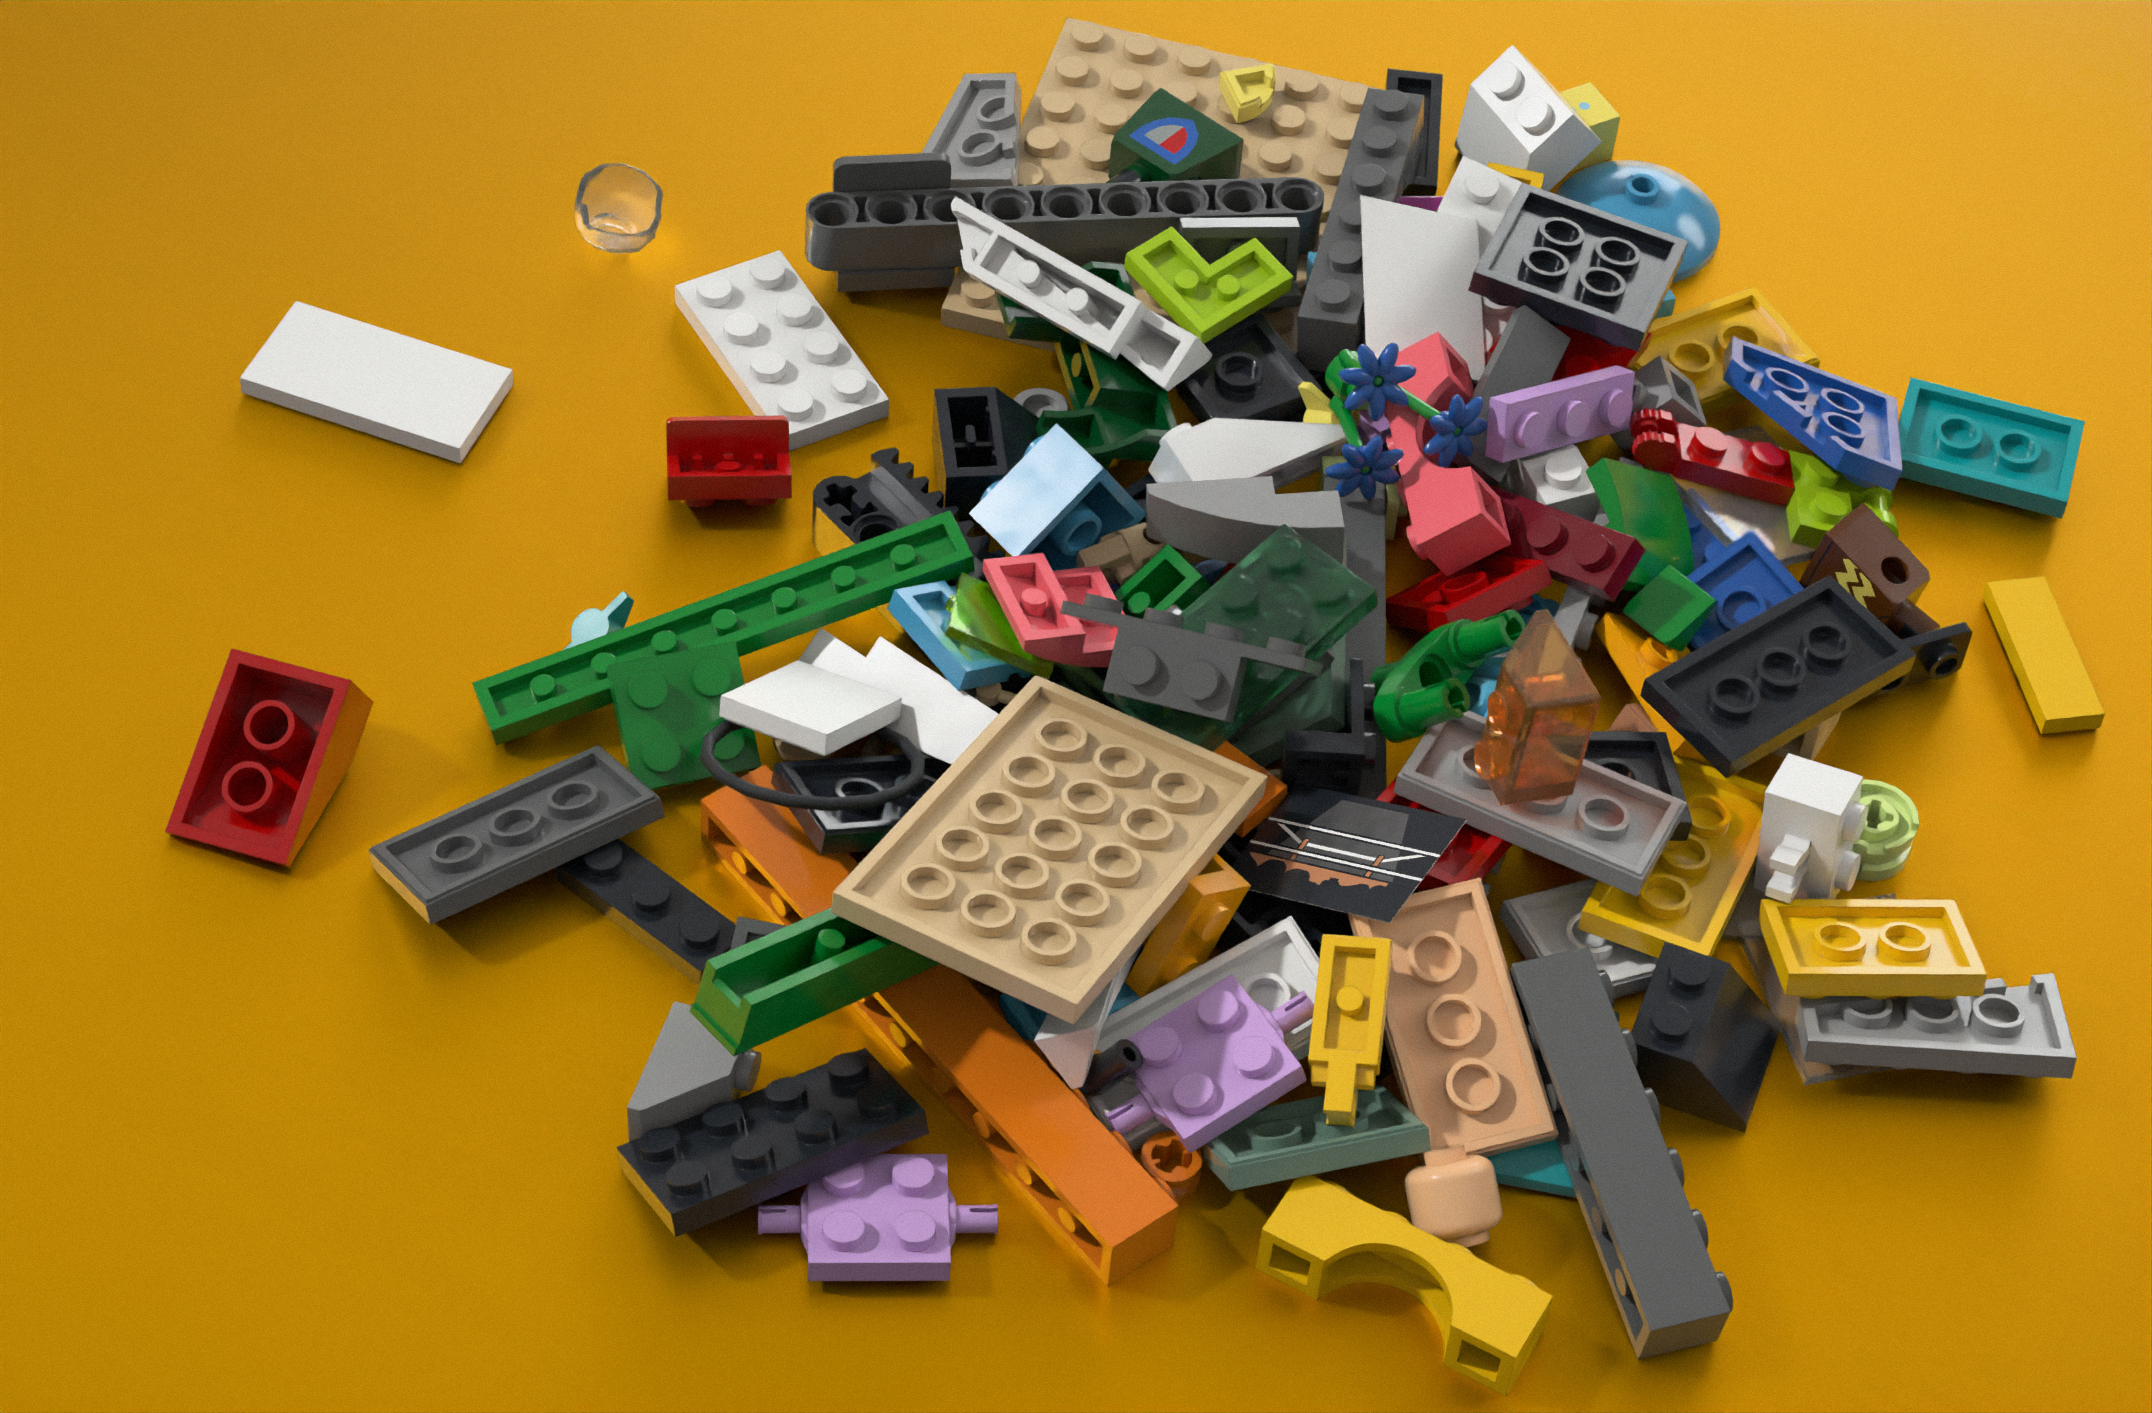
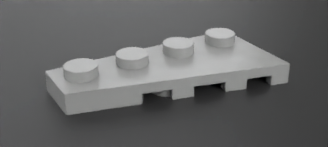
[1795,973,2077,1079]

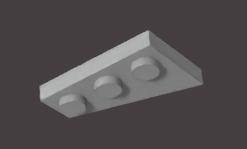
[922,73,1021,188]

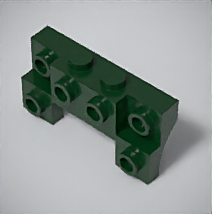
[996,261,1177,471]

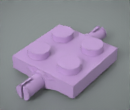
[1105,974,1314,1153]
[758,1154,998,1281]

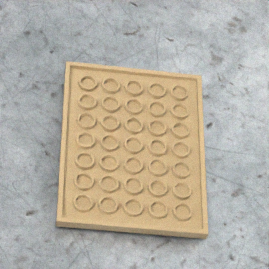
[941,17,1384,357]

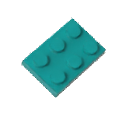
[1899,377,2085,518]

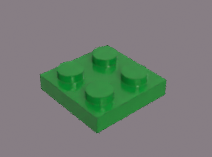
[606,641,761,790]

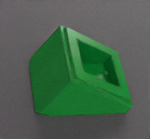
[1622,565,1719,652]

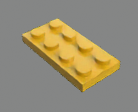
[1578,755,1768,958]

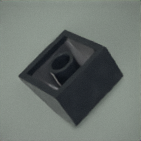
[1631,942,1782,1133]

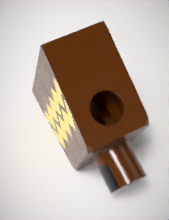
[1799,503,1941,640]

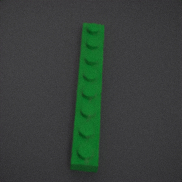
[472,510,975,745]

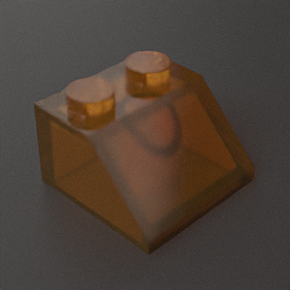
[1474,609,1602,805]

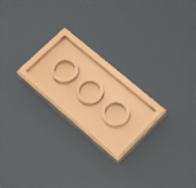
[1348,878,1559,1165]

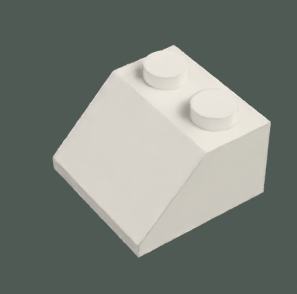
[1454,45,1602,192]

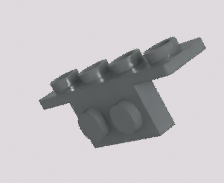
[1060,593,1323,723]

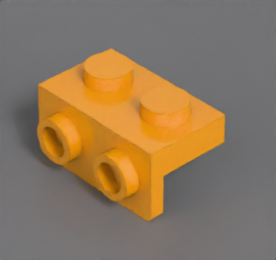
[1124,853,1251,998]

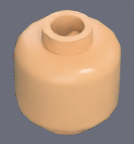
[1404,1143,1503,1247]

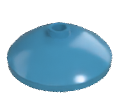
[1555,160,1720,283]

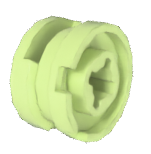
[1852,779,1919,881]

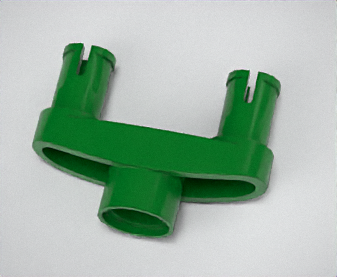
[1370,609,1527,743]

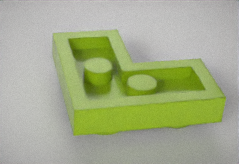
[1124,226,1293,344]

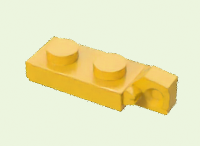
[1308,934,1393,1127]

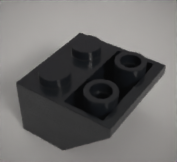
[932,387,1039,527]

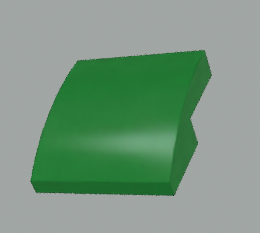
[1586,457,1694,593]

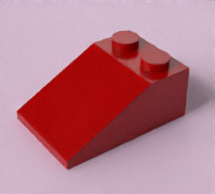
[165,648,374,868]

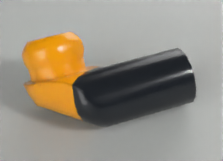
[1048,1039,1143,1096]

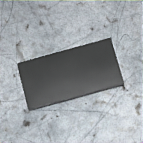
[368,745,665,925]

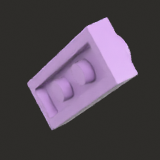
[1485,365,1635,463]

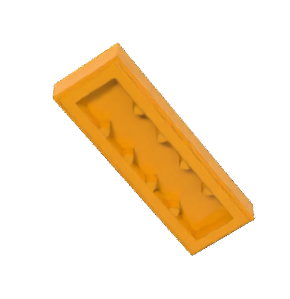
[1595,612,1712,765]

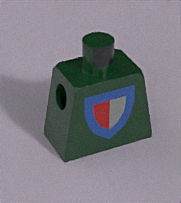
[1106,88,1244,183]

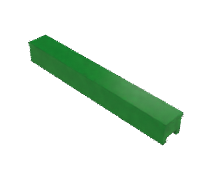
[689,908,941,1057]

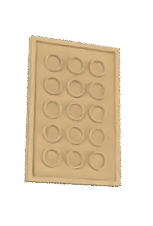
[831,675,1267,1025]

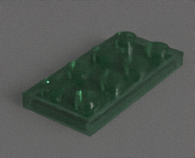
[1101,523,1378,752]

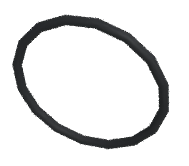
[700,720,925,811]

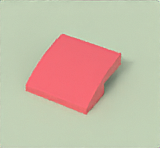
[982,553,1125,667]

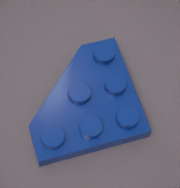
[1723,336,1902,491]

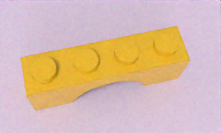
[1255,1175,1553,1396]

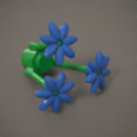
[1325,342,1488,500]

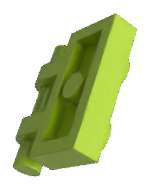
[1785,450,1899,549]

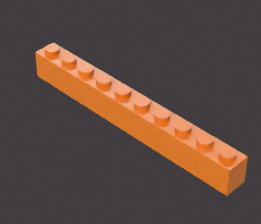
[701,764,1179,1287]

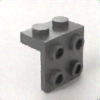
[832,152,955,292]

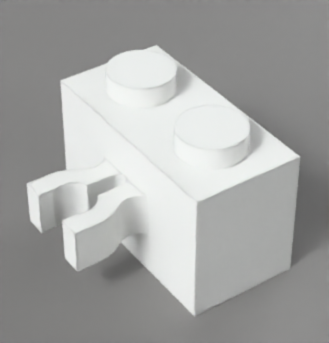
[1754,753,1868,904]

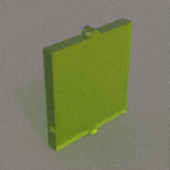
[944,572,1054,680]

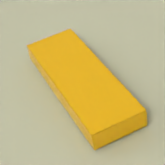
[1983,576,2105,734]

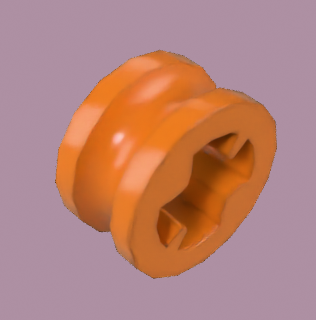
[1140,1131,1203,1201]

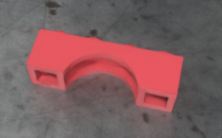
[1384,332,1511,576]

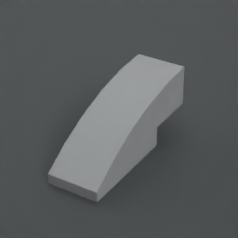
[1146,476,1345,571]

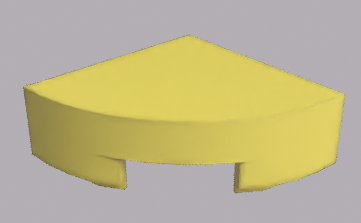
[1219,63,1276,123]

